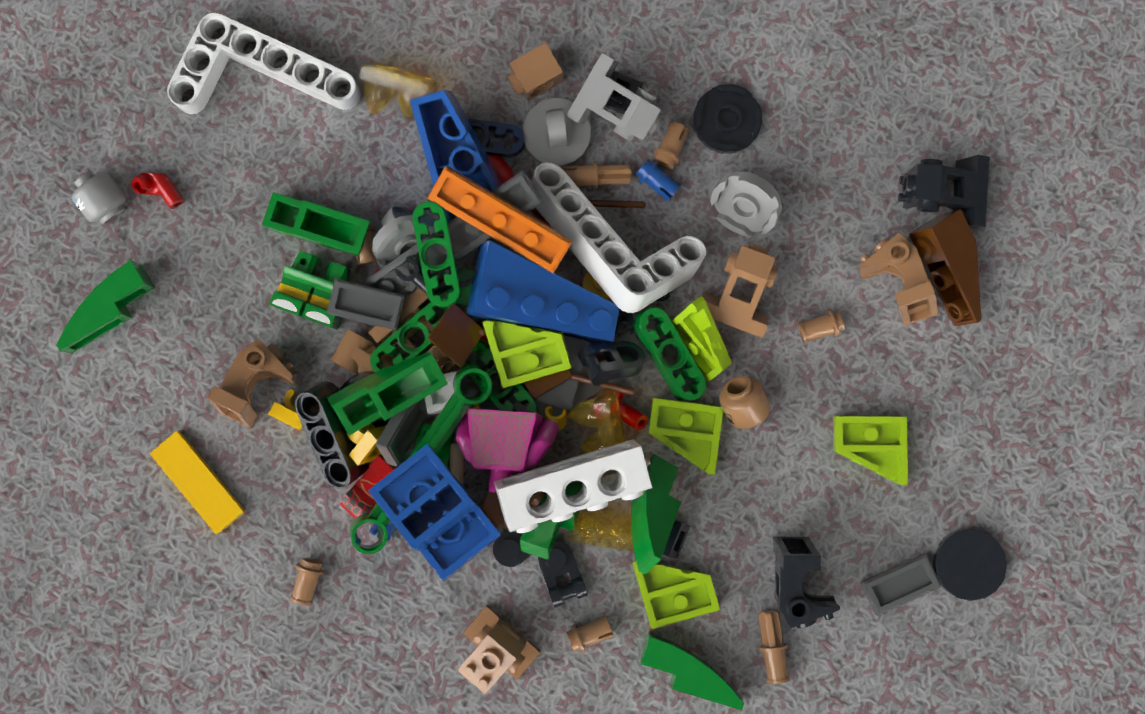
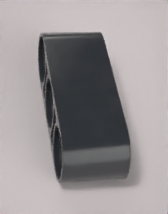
[295,381,370,489]

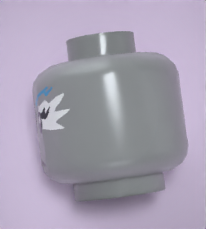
[71,171,126,225]

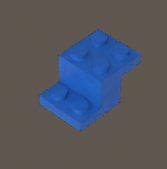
[368,444,501,581]

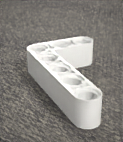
[167,13,361,114]
[531,162,707,313]

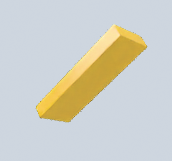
[149,431,246,535]

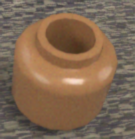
[719,376,771,429]

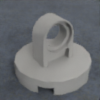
[523,98,591,168]
[710,167,782,236]
[372,205,435,268]

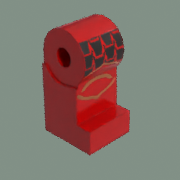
[339,455,397,519]

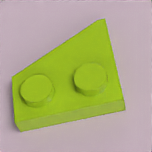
[671,295,732,382]
[482,319,573,388]
[648,398,723,475]
[833,416,908,485]
[632,560,720,629]

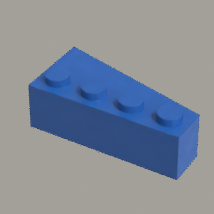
[410,90,503,222]
[466,240,619,343]

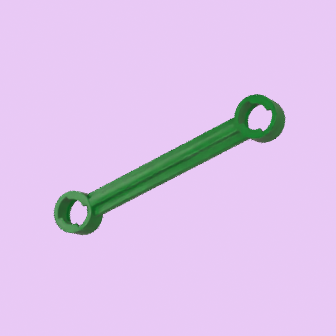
[349,366,492,554]

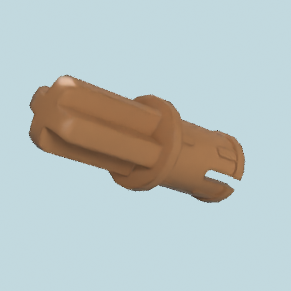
[562,161,632,189]
[758,610,790,684]

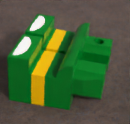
[269,251,350,330]

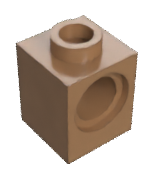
[508,42,564,101]

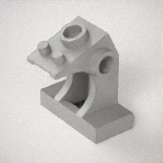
[566,53,661,141]

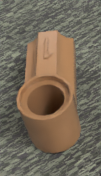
[330,329,395,374]

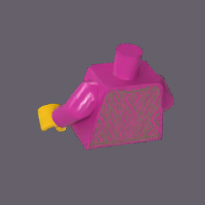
[456,404,567,493]

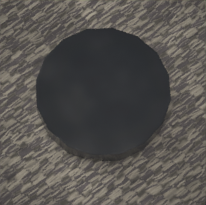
[693,84,762,154]
[933,528,1007,601]

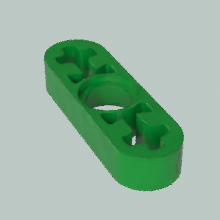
[412,202,461,307]
[370,298,448,373]
[634,308,706,400]
[462,342,539,414]

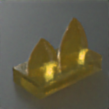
[359,61,437,119]
[567,389,627,453]
[570,508,634,552]

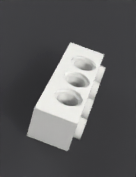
[494,439,652,533]

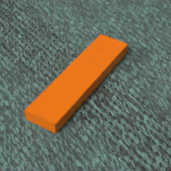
[427,166,573,273]

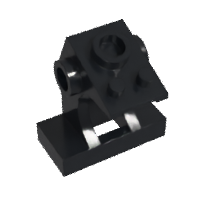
[898,155,990,229]
[773,537,840,629]

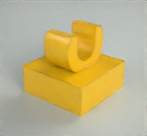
[268,389,305,431]
[347,423,386,465]

